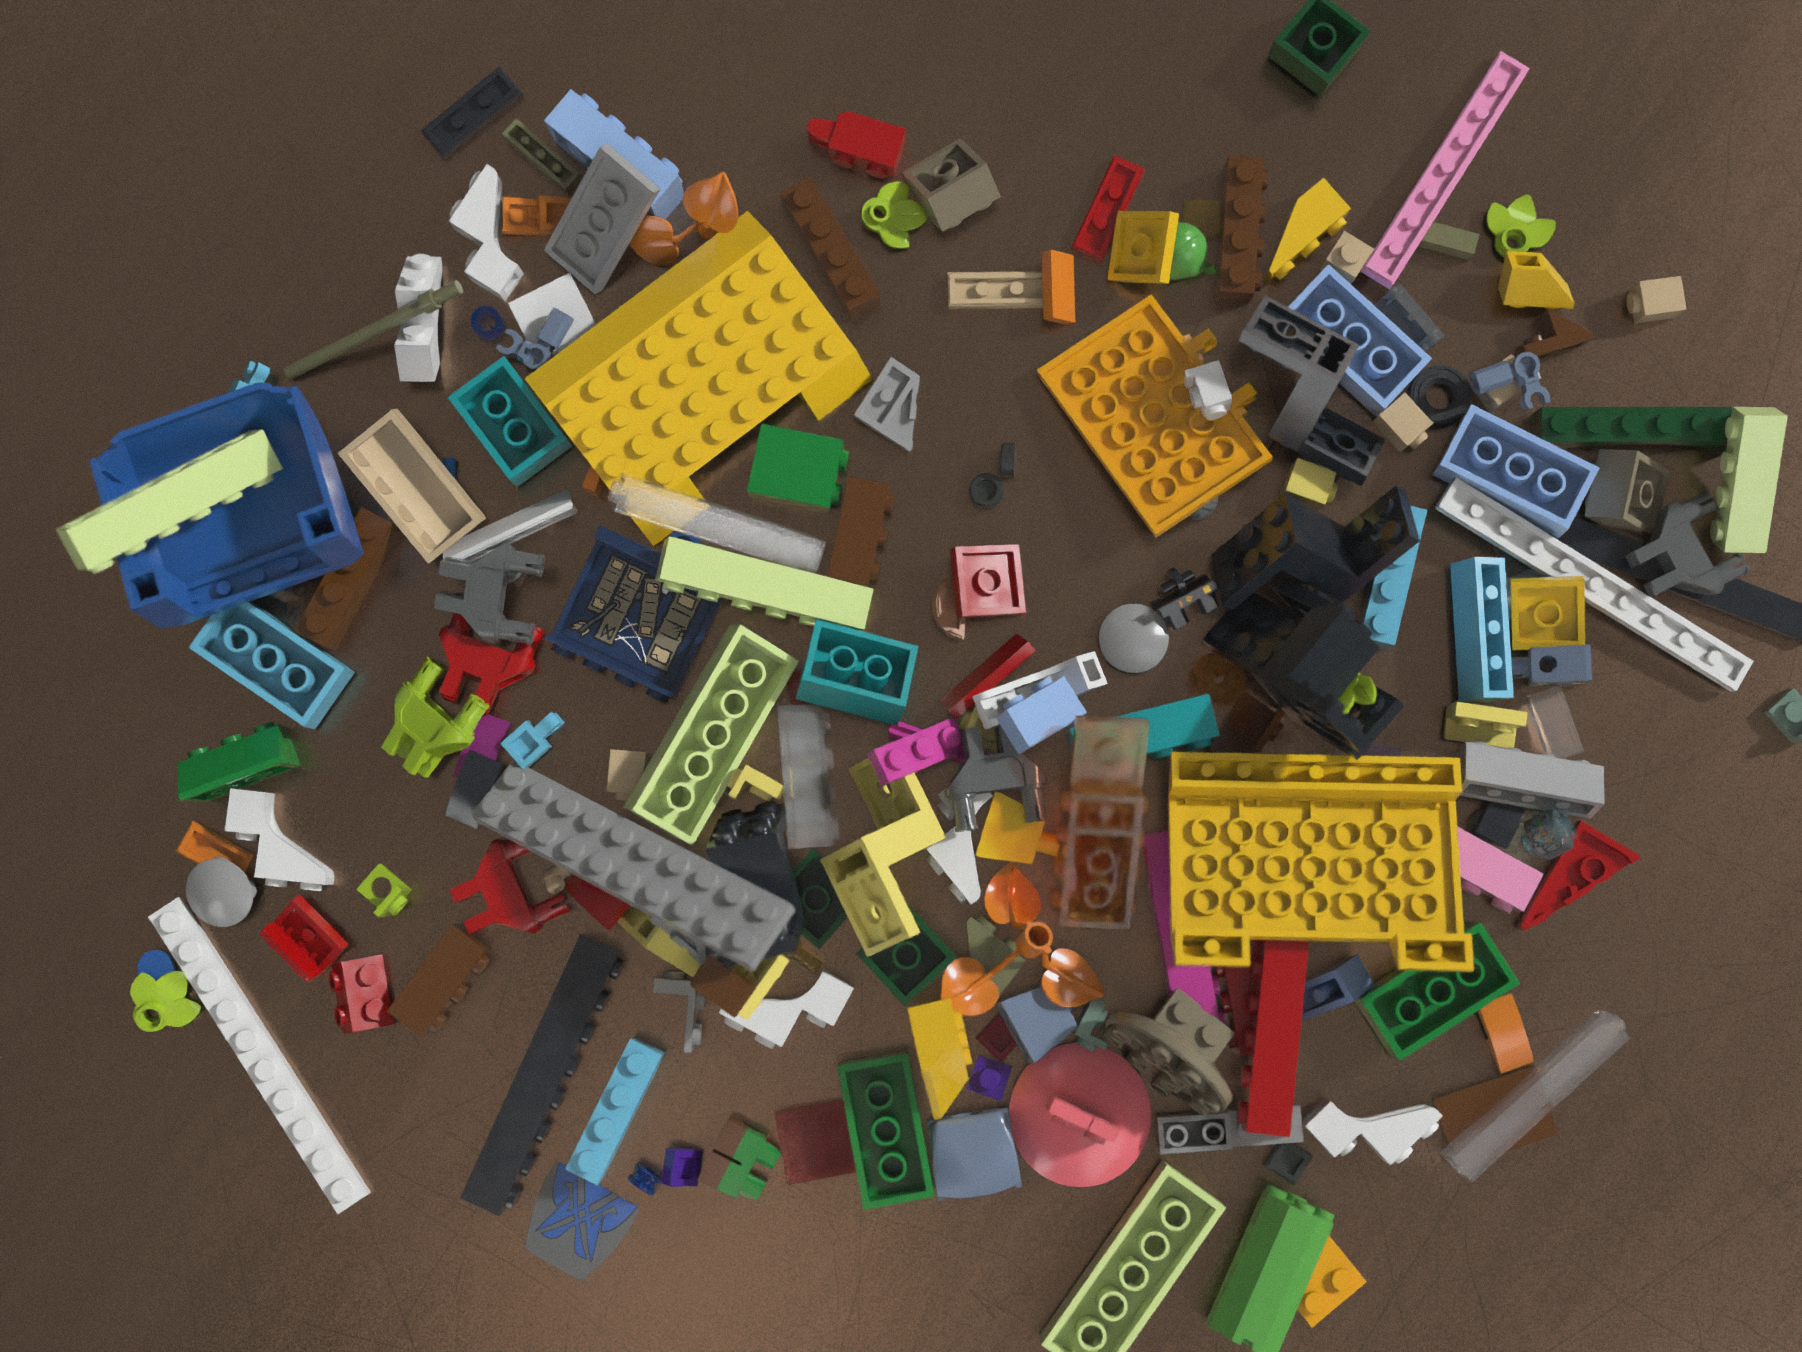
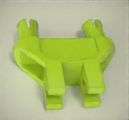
[381,656,490,778]

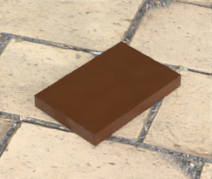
[1431,1065,1558,1168]

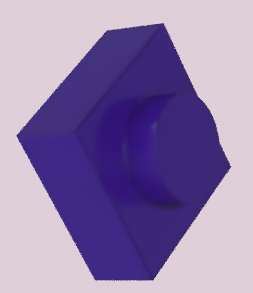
[967,1055,1012,1101]
[661,1148,703,1186]

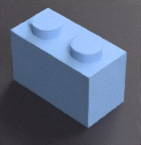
[996,676,1087,754]

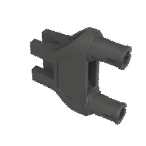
[1625,491,1750,597]
[434,543,545,645]
[945,724,1048,832]

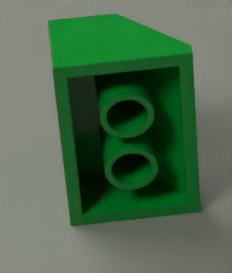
[178,722,301,803]

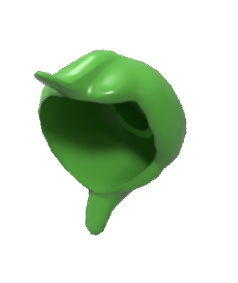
[1169,222,1216,280]

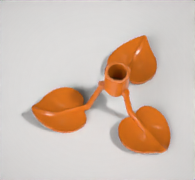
[629,172,738,266]
[940,862,1105,1016]

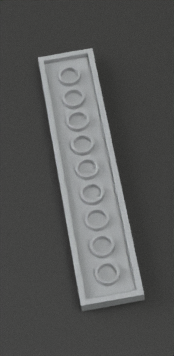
[471,760,795,971]

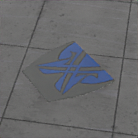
[525,1161,640,1281]

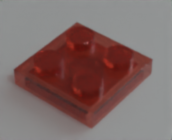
[774,1100,856,1185]

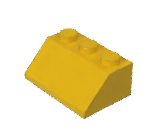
[907,998,973,1120]

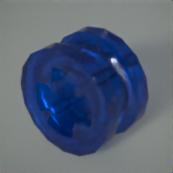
[470,306,504,340]
[627,1163,662,1196]

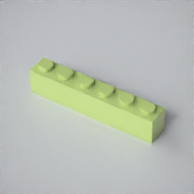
[55,429,283,573]
[655,536,874,631]

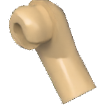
[542,864,571,894]

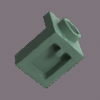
[1763,688,1802,743]
[1072,999,1109,1052]

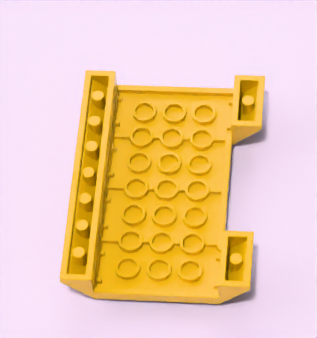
[525,211,873,547]
[1168,752,1474,972]

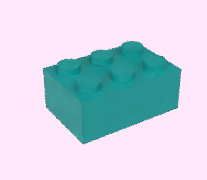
[448,356,572,487]
[795,619,918,725]

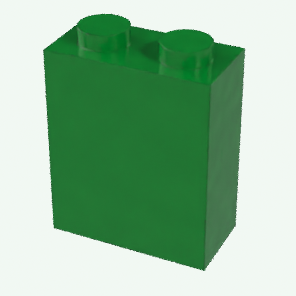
[747,424,849,513]

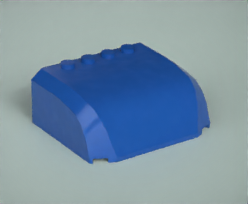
[90,382,364,628]

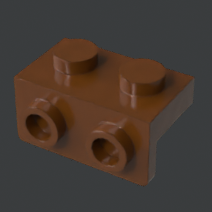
[1206,692,1285,754]

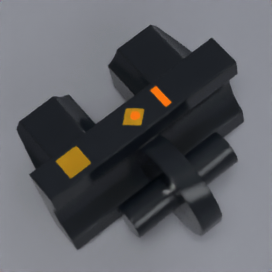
[1150,567,1219,630]

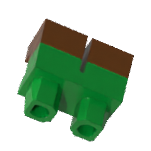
[697,1115,782,1200]

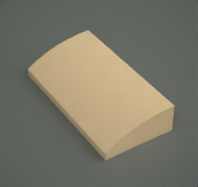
[338,408,487,564]

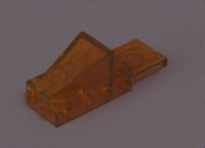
[1050,715,1149,930]

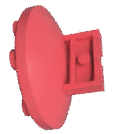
[1009,1042,1151,1187]

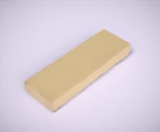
[947,271,1043,309]

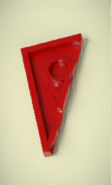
[1516,821,1640,931]

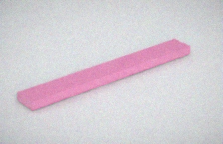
[1360,51,1530,289]

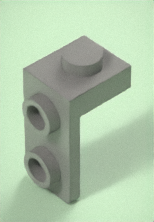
[653,971,705,1053]

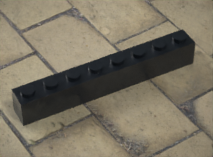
[460,933,625,1216]

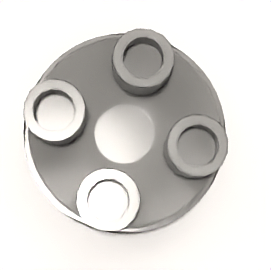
[1099,604,1169,673]
[186,856,257,927]

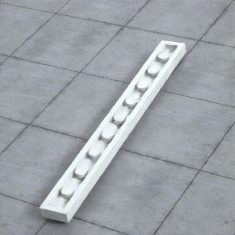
[1435,477,1754,692]
[148,897,371,1214]

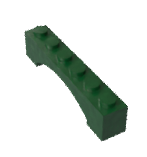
[1530,407,1732,449]

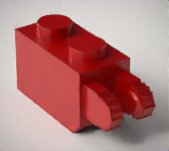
[807,111,906,178]

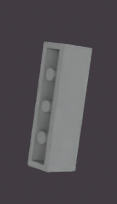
[1454,741,1605,819]

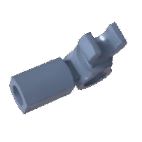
[496,307,574,372]
[1469,352,1550,411]

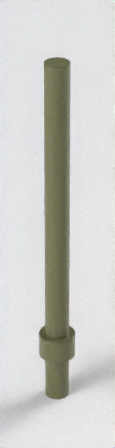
[283,280,463,380]

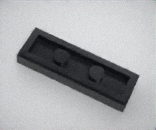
[421,66,523,160]

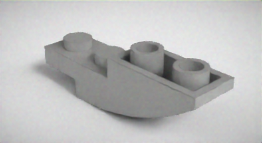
[1157,1104,1304,1154]

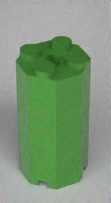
[1206,1184,1335,1352]

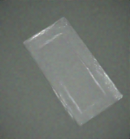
[1525,685,1584,759]

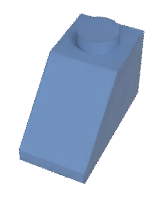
[1301,954,1375,1022]

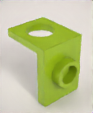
[357,863,412,918]

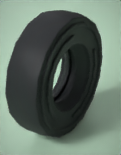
[1408,365,1471,428]

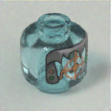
[1520,809,1578,861]

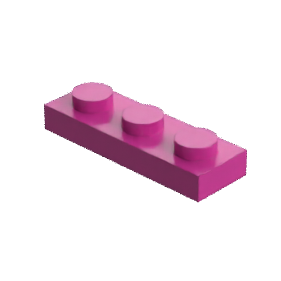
[867,717,963,786]

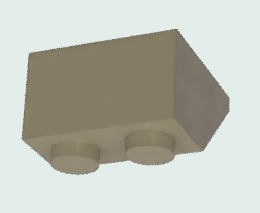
[902,138,1001,232]
[1585,449,1670,537]

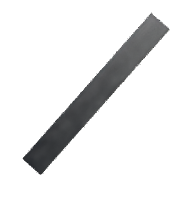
[1548,517,1802,643]

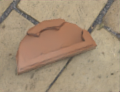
[931,575,966,641]

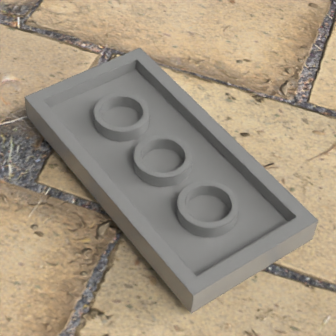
[544,143,660,294]

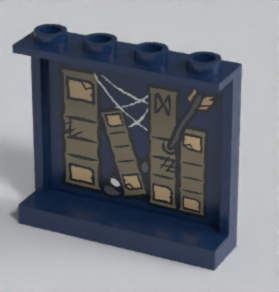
[545,525,724,703]

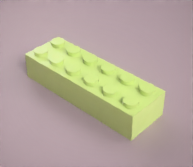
[623,624,799,846]
[1039,1160,1226,1352]

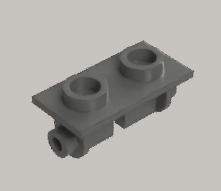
[1374,284,1445,352]

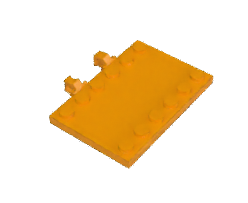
[1037,294,1272,538]

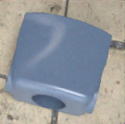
[927,1108,1022,1201]

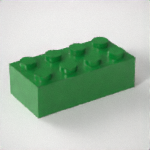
[1355,921,1520,1061]
[837,1050,935,1210]

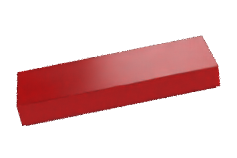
[1071,155,1145,263]
[938,633,1035,719]

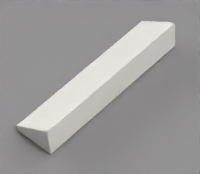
[442,489,578,561]

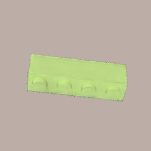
[1710,407,1788,553]

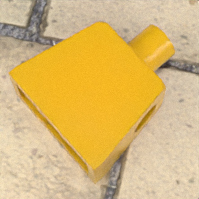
[974,792,1062,864]

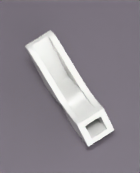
[449,164,524,302]
[394,254,443,382]
[973,651,1108,730]
[926,788,993,905]
[225,789,334,891]
[719,970,855,1049]
[1302,1098,1442,1165]

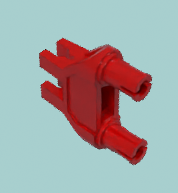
[439,613,545,715]
[449,838,571,934]

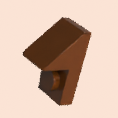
[1514,310,1594,360]
[690,956,756,1018]

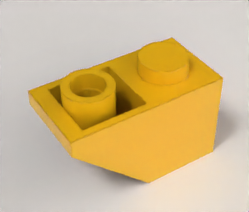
[1498,251,1574,310]

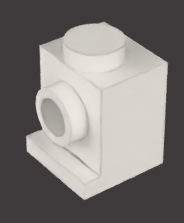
[1184,360,1232,420]

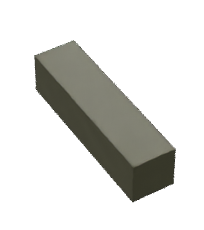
[502,118,582,195]
[1390,212,1480,260]

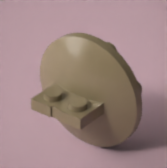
[1104,988,1235,1116]

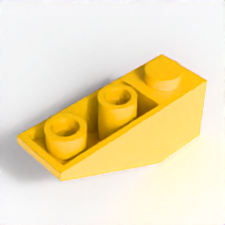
[1264,178,1351,283]

